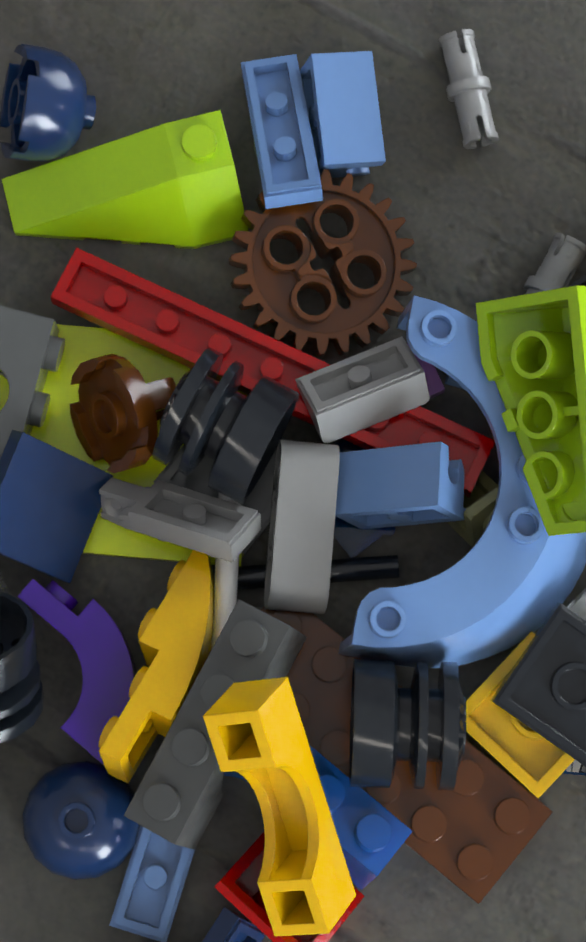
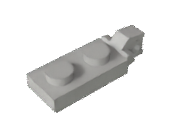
[99,477,261,562]

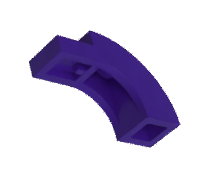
[17,579,136,765]

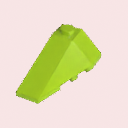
[2,110,248,249]
[476,285,586,536]

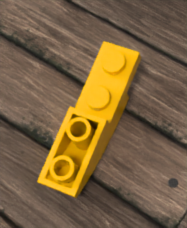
[99,550,214,784]

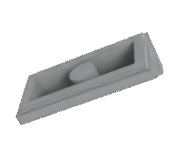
[295,337,430,443]

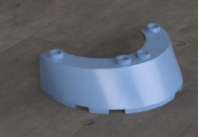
[339,295,586,668]

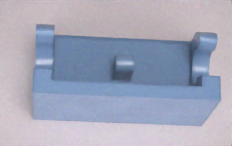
[300,51,386,178]
[335,441,466,529]

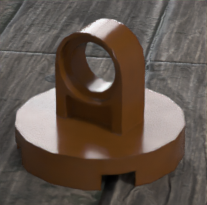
[70,354,176,473]

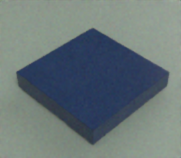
[0,430,113,583]

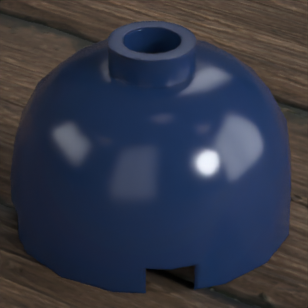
[0,44,96,161]
[22,761,141,880]

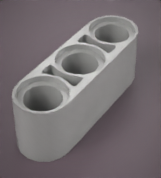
[264,439,340,614]

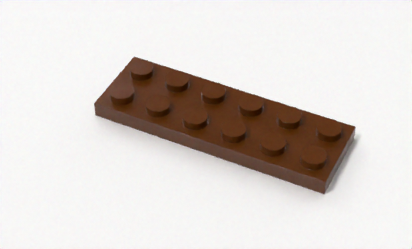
[261,607,553,904]

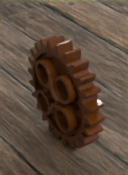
[229,169,417,358]

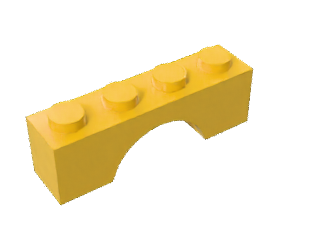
[203,677,356,936]

